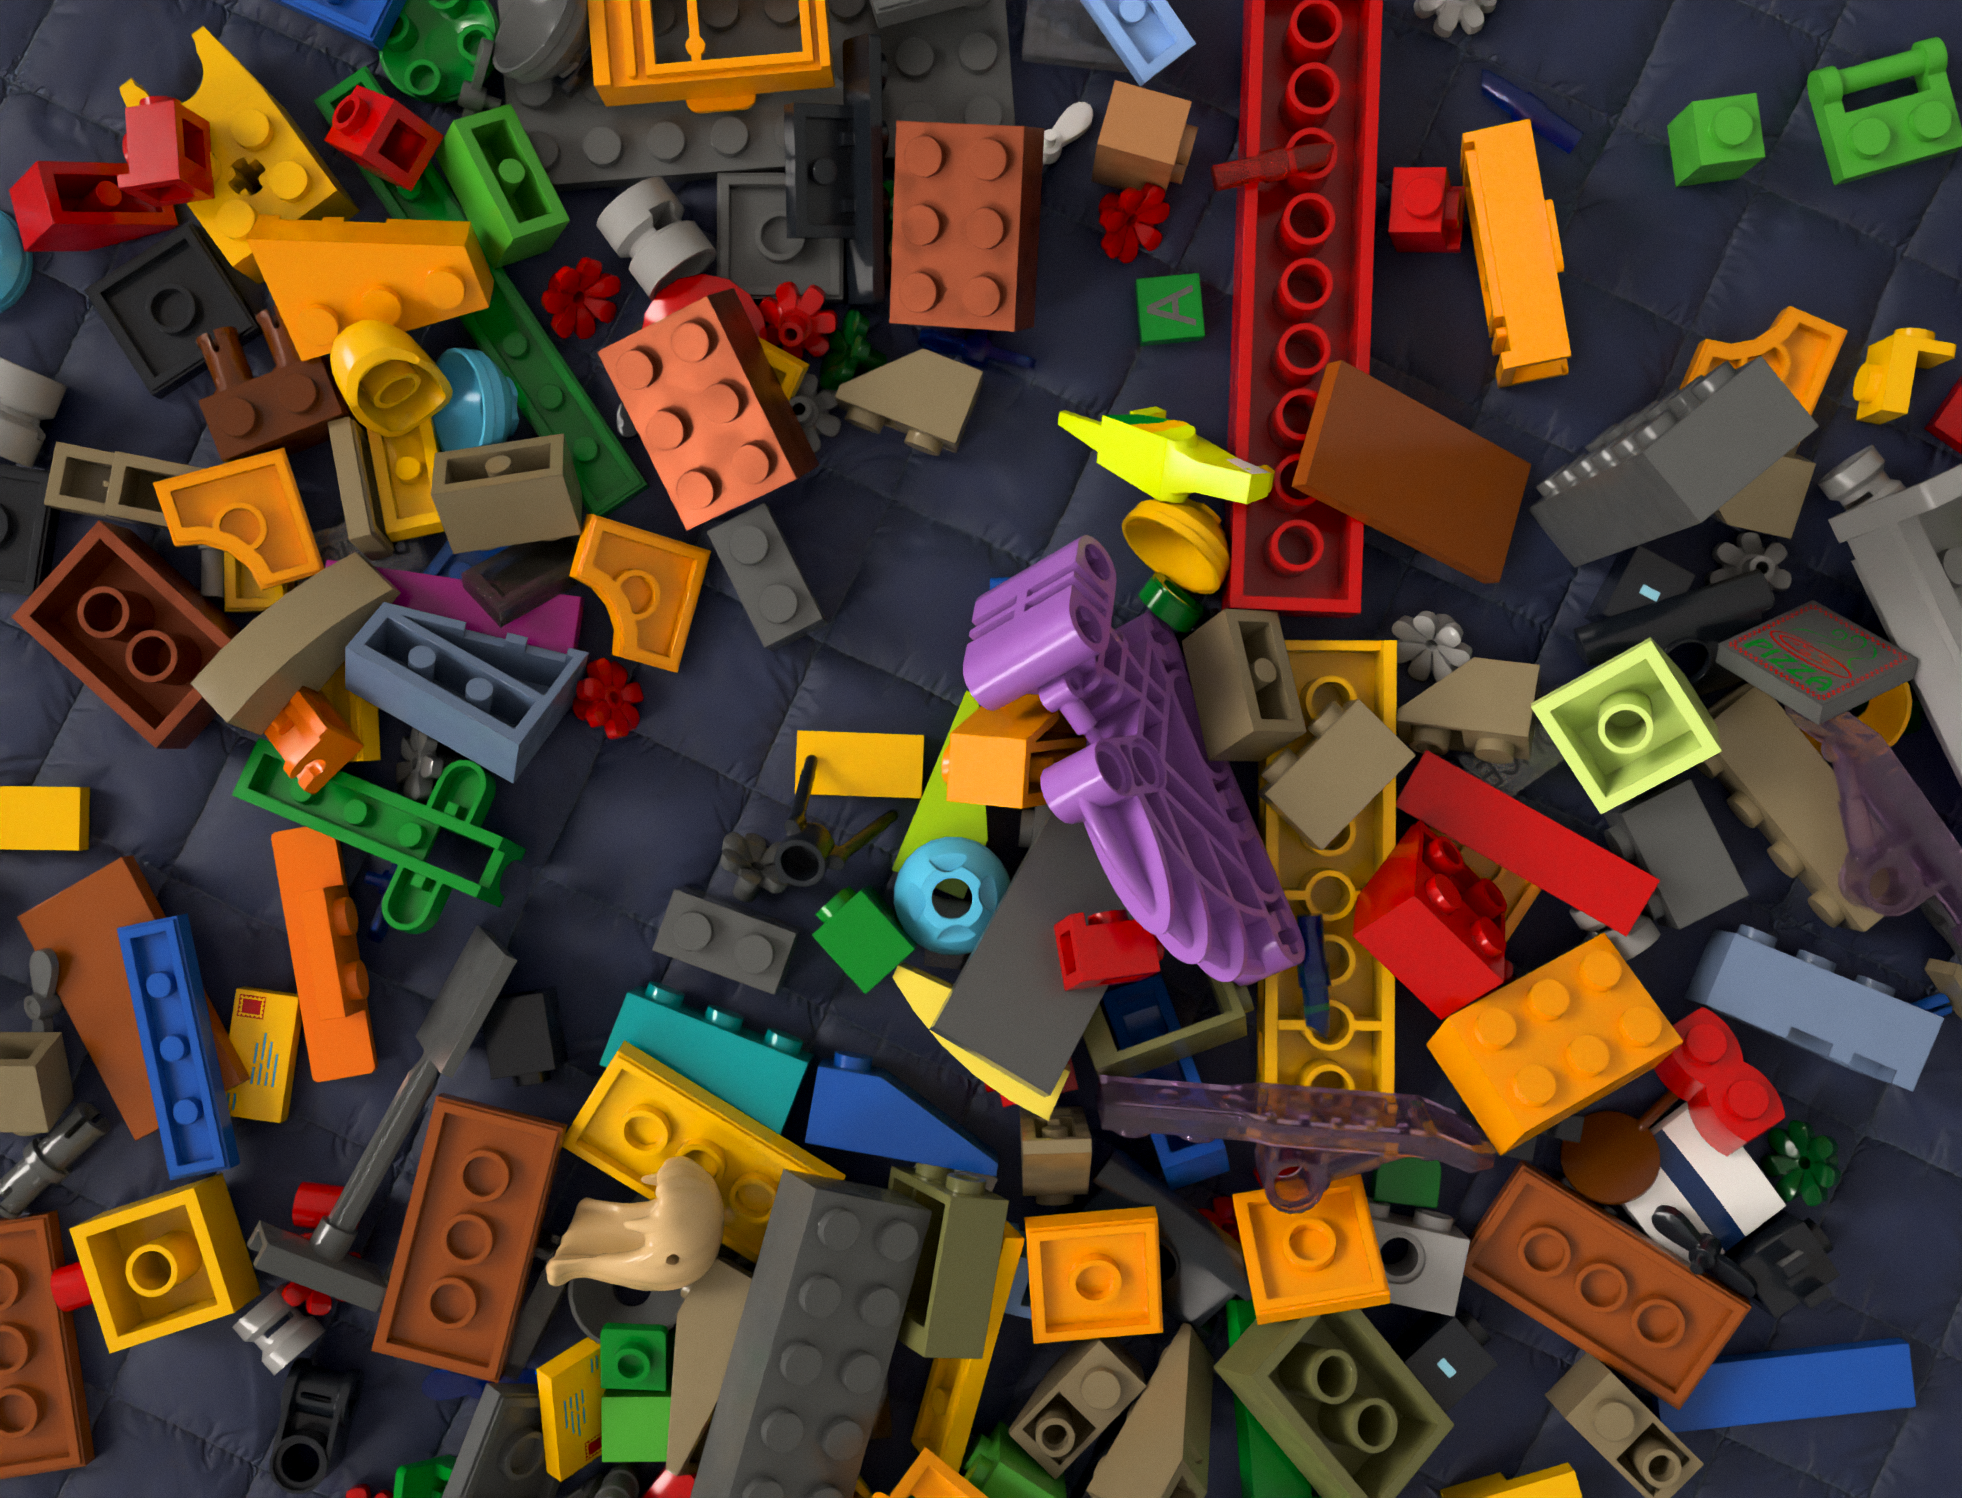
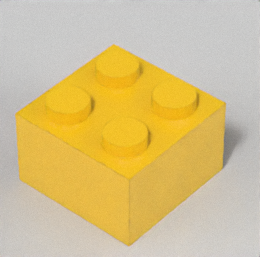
[69,1173,261,1354]

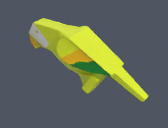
[1058,406,1275,504]

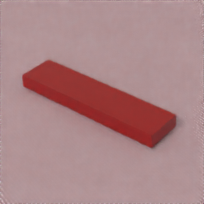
[1396,750,1660,937]

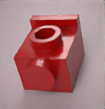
[117,96,215,207]
[1388,167,1466,253]
[1054,910,1164,991]

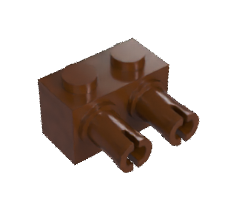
[196,305,364,463]

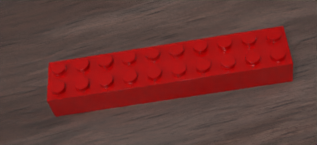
[1221,0,1383,619]

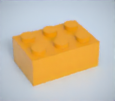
[1426,933,1683,1156]

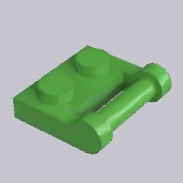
[1807,36,1962,186]

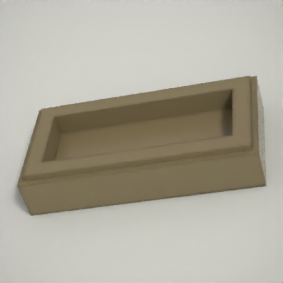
[327,416,395,561]

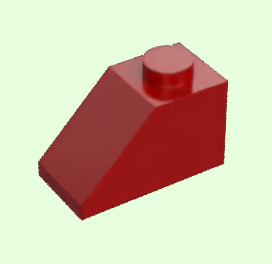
[9,161,178,252]

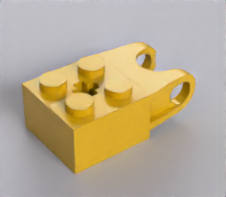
[119,26,360,285]

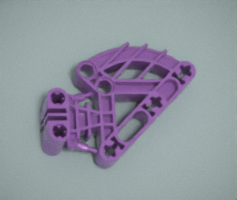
[963,535,1305,986]

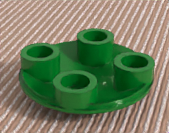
[378,0,500,104]

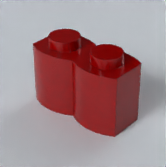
[1654,1007,1785,1156]

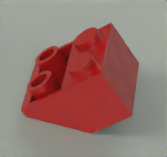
[1352,820,1507,1020]

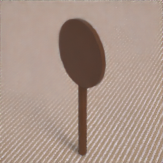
[1560,1090,1679,1205]

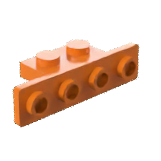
[271,827,378,1082]

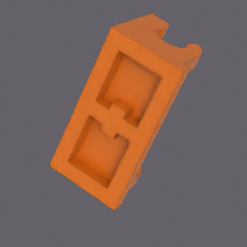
[264,686,364,795]

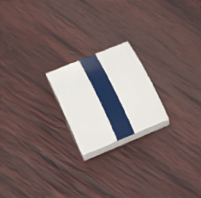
[1620,1101,1786,1264]

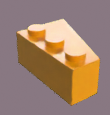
[246,214,494,361]
[941,694,1087,809]

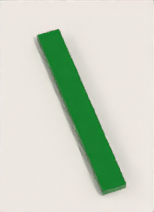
[314,66,650,518]

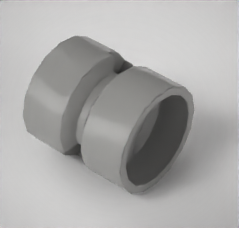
[596,176,717,301]
[0,357,68,468]

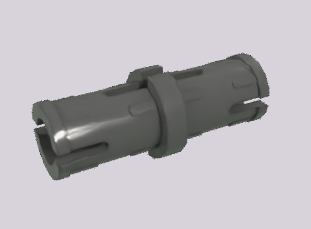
[0,1102,111,1219]

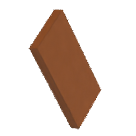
[1291,360,1531,584]
[17,855,251,1141]
[371,1093,568,1383]
[1463,1159,1752,1410]
[0,1210,95,1479]

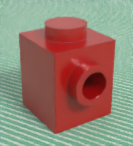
[324,85,444,191]

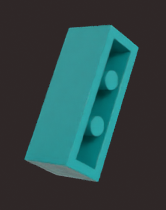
[599,981,814,1135]

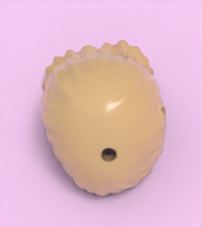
[546,1156,724,1291]

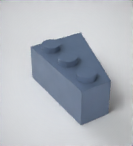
[345,602,589,784]
[1684,924,1944,1092]

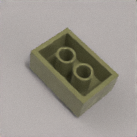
[1213,1309,1454,1498]

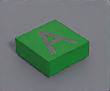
[1135,273,1205,346]

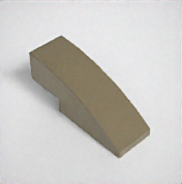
[44,441,205,530]
[190,552,401,735]

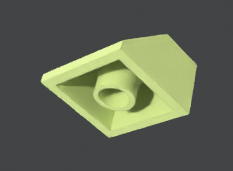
[1531,637,1722,814]

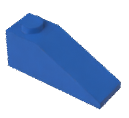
[1102,974,1230,1190]
[805,1051,998,1177]

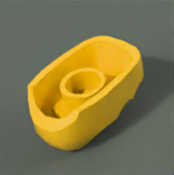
[330,320,453,437]

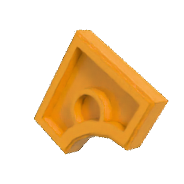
[1679,306,1848,446]
[153,448,325,591]
[569,514,711,673]

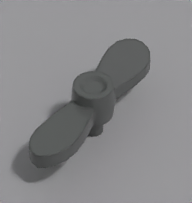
[457,37,502,118]
[24,948,63,1032]

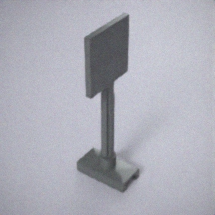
[247,925,517,1313]

